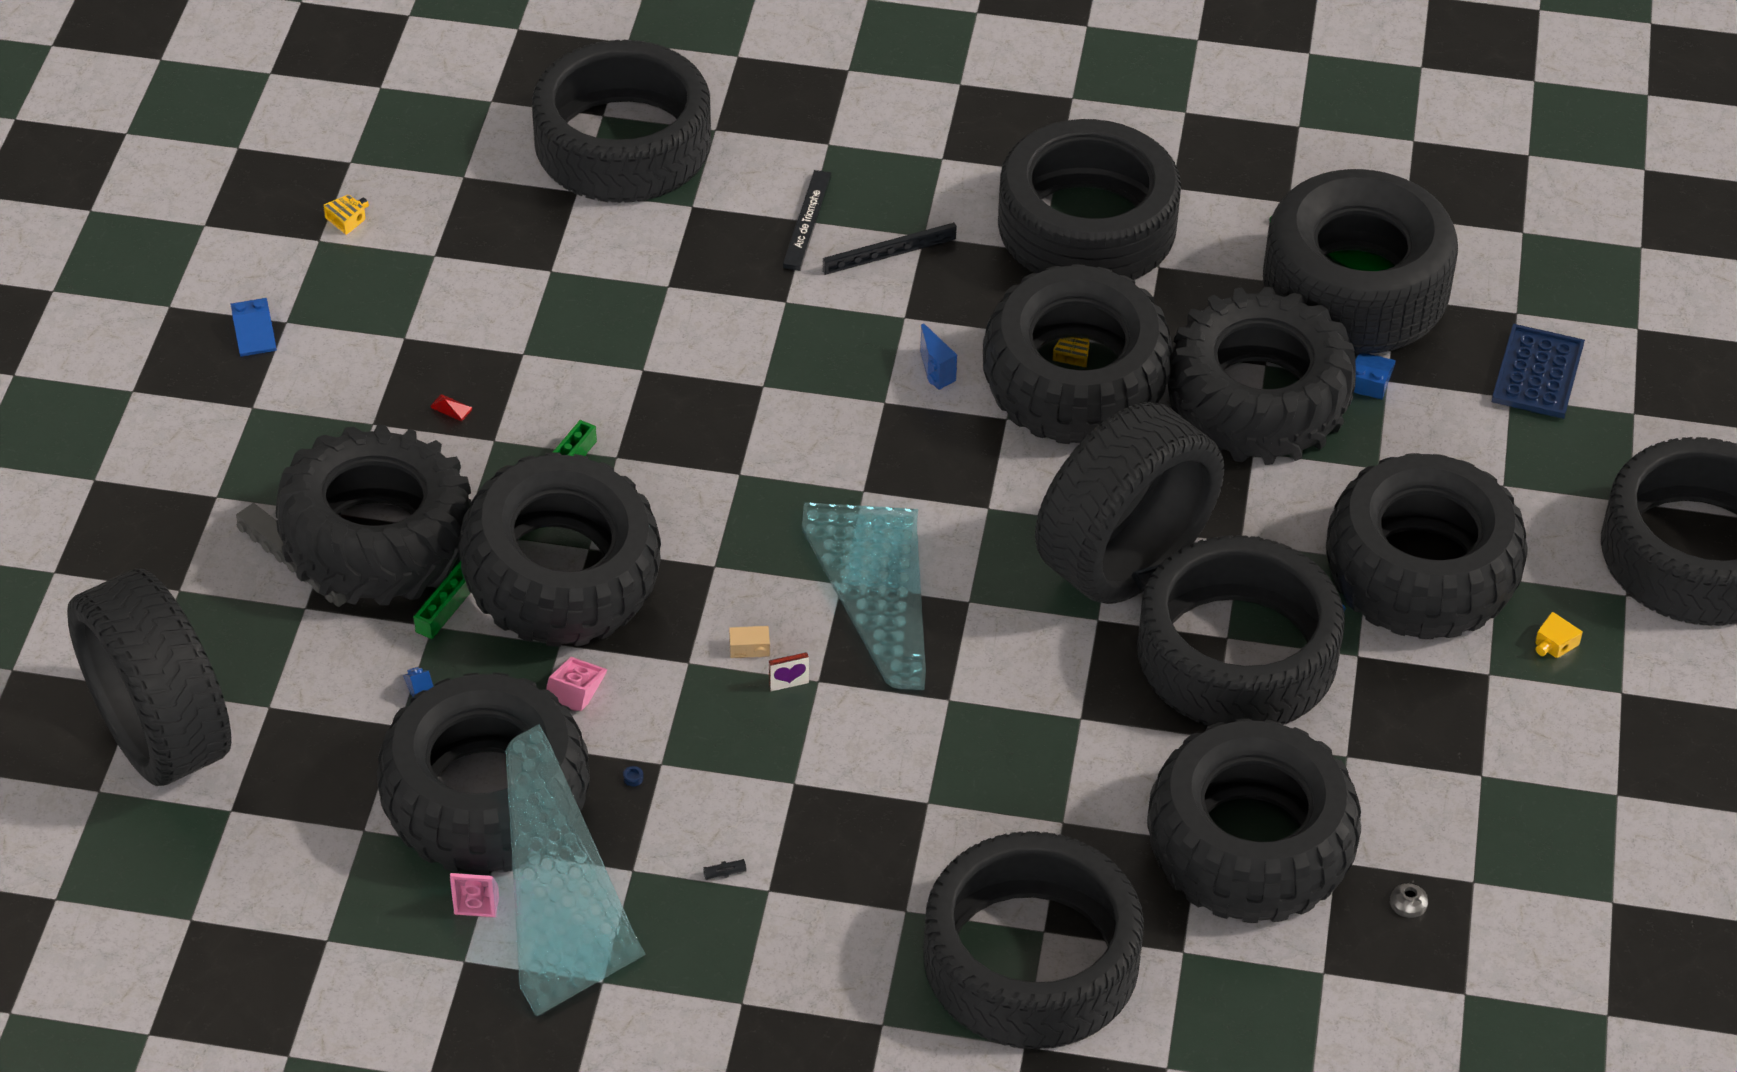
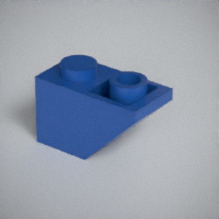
[403,667,434,697]

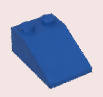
[230,298,277,357]
[920,323,957,390]
[1354,354,1396,400]

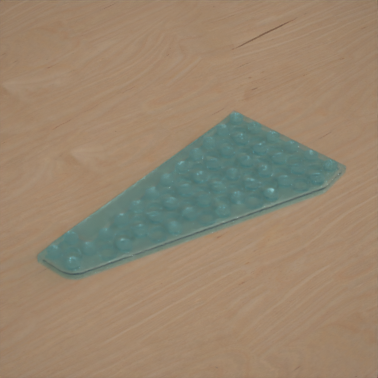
[802,502,926,690]
[506,725,646,1017]

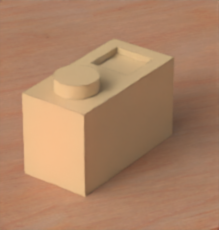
[729,626,770,658]

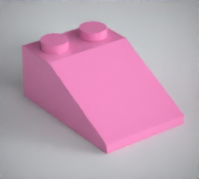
[546,657,607,711]
[450,873,499,917]

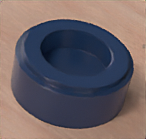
[623,766,643,786]

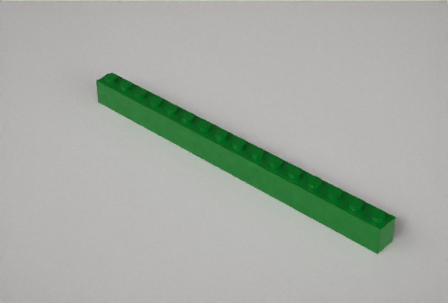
[414,420,597,639]

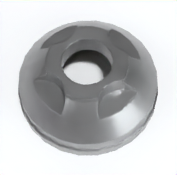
[1390,883,1428,918]

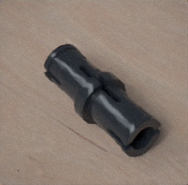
[703,859,747,880]

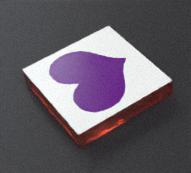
[769,652,809,691]

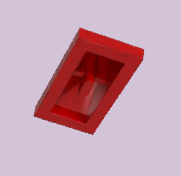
[431,394,472,421]

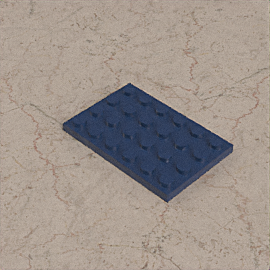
[1491,323,1585,419]

